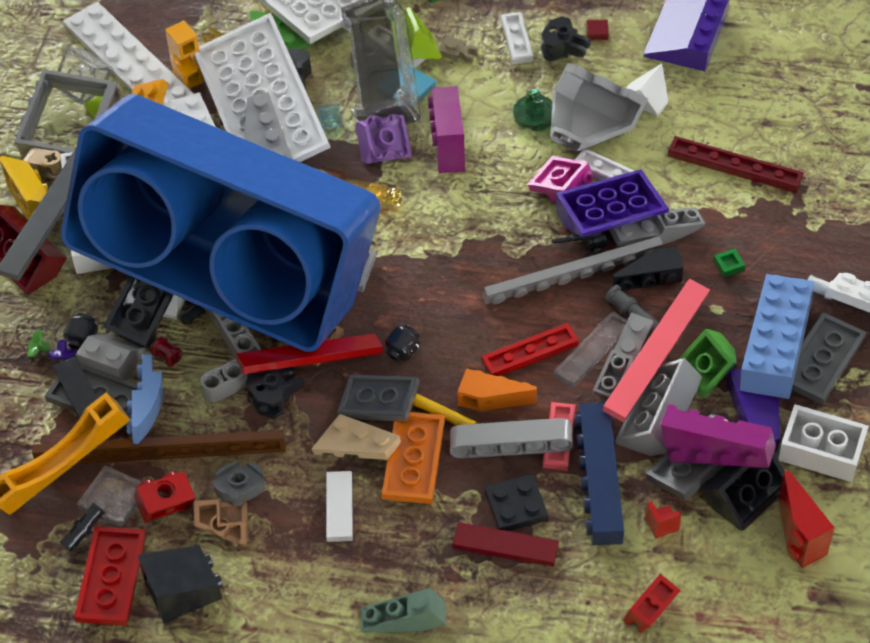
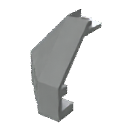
[550,63,648,152]

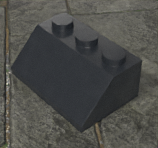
[700,453,785,531]

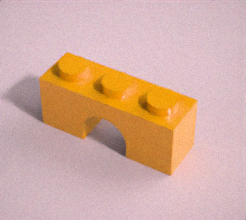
[165,20,204,89]

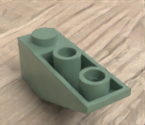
[361,588,446,633]

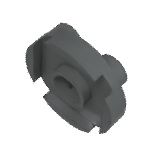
[213,462,265,506]

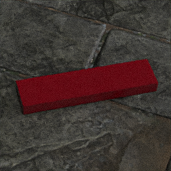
[452,522,559,567]

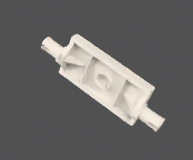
[808,273,870,312]

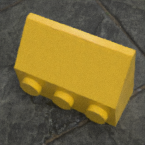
[0,156,59,221]

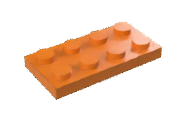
[382,412,445,504]

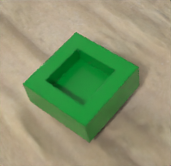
[713,249,746,278]

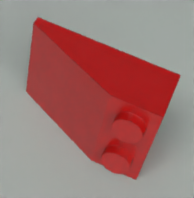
[778,470,835,568]

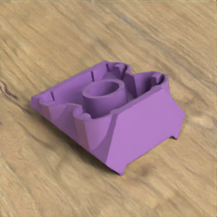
[355,114,412,164]

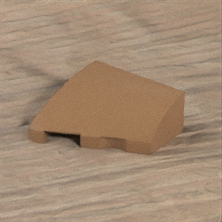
[194,499,248,546]

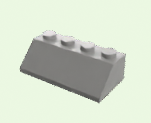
[615,358,702,456]

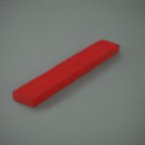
[236,333,383,374]

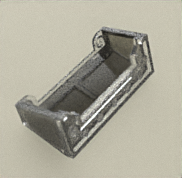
[340,0,422,123]

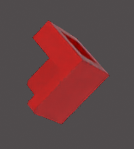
[645,501,681,539]

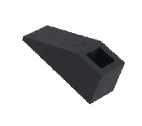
[612,246,684,291]

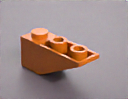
[457,369,537,412]

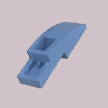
[127,354,163,444]

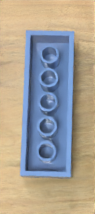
[740,274,814,399]

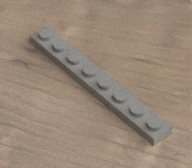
[482,236,663,305]

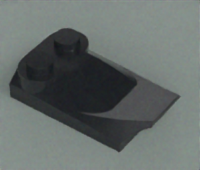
[103,276,174,348]

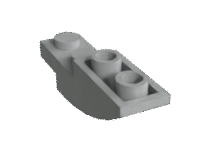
[609,207,705,247]
[593,313,654,398]

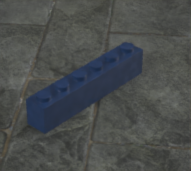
[574,403,624,545]

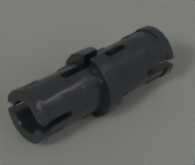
[60,502,106,552]

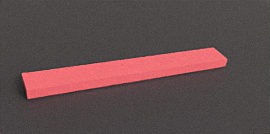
[602,279,710,423]

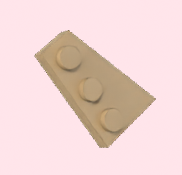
[312,414,401,460]

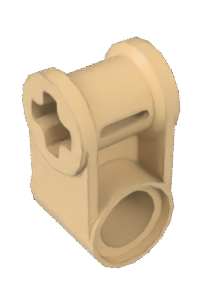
[23,147,62,180]

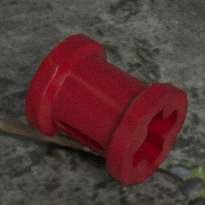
[150,336,183,367]

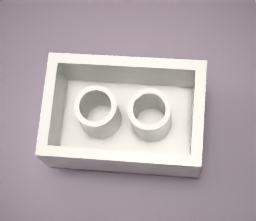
[778,404,868,482]

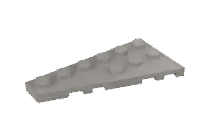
[244,92,292,159]

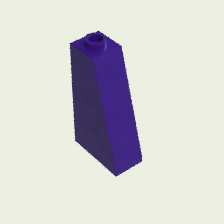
[727,369,780,453]

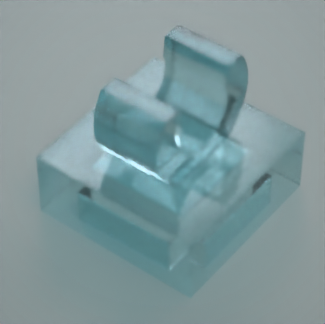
[317,103,342,129]

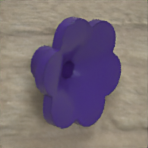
[47,340,77,360]

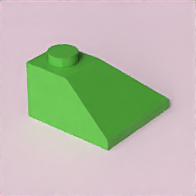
[678,329,737,398]

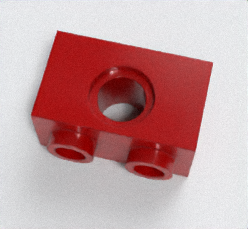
[133,471,196,523]

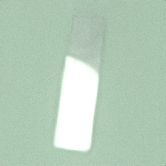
[554,311,627,388]

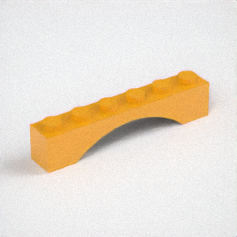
[0,392,130,515]

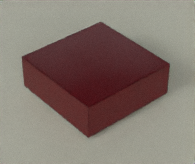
[586,20,609,40]

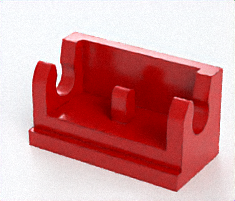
[623,573,681,633]

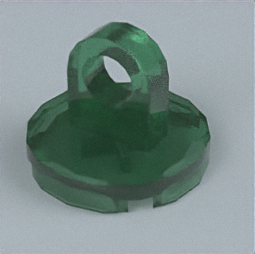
[513,87,552,131]

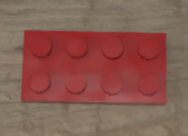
[74,526,147,626]

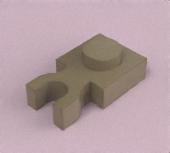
[438,36,478,64]

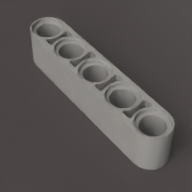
[450,418,573,458]

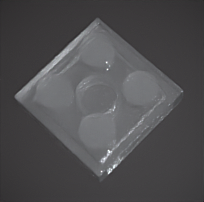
[77,465,141,528]

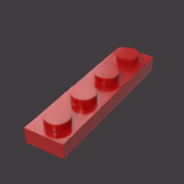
[481,323,579,376]

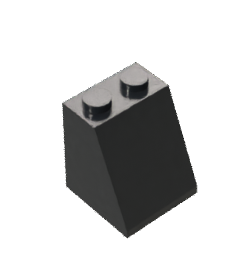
[137,545,224,624]

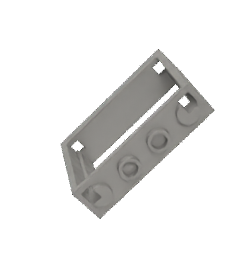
[14,69,122,155]

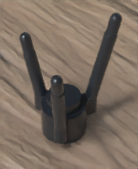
[552,231,607,259]

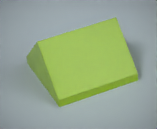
[401,7,442,60]

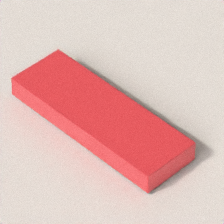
[543,402,576,471]

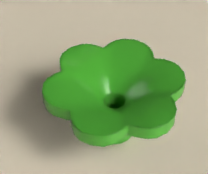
[27,330,50,358]

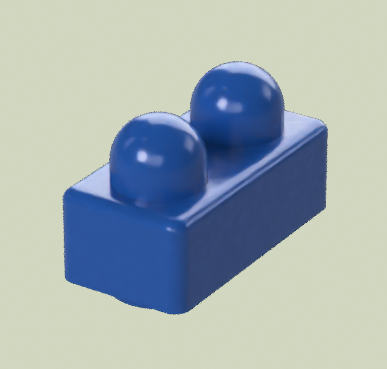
[61,94,381,352]

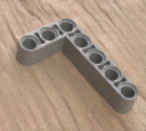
[200,308,261,402]

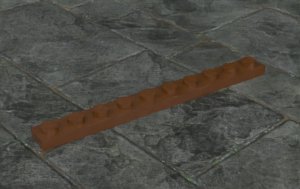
[32,429,286,464]

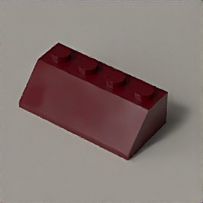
[0,204,67,295]

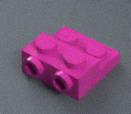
[528,156,593,202]

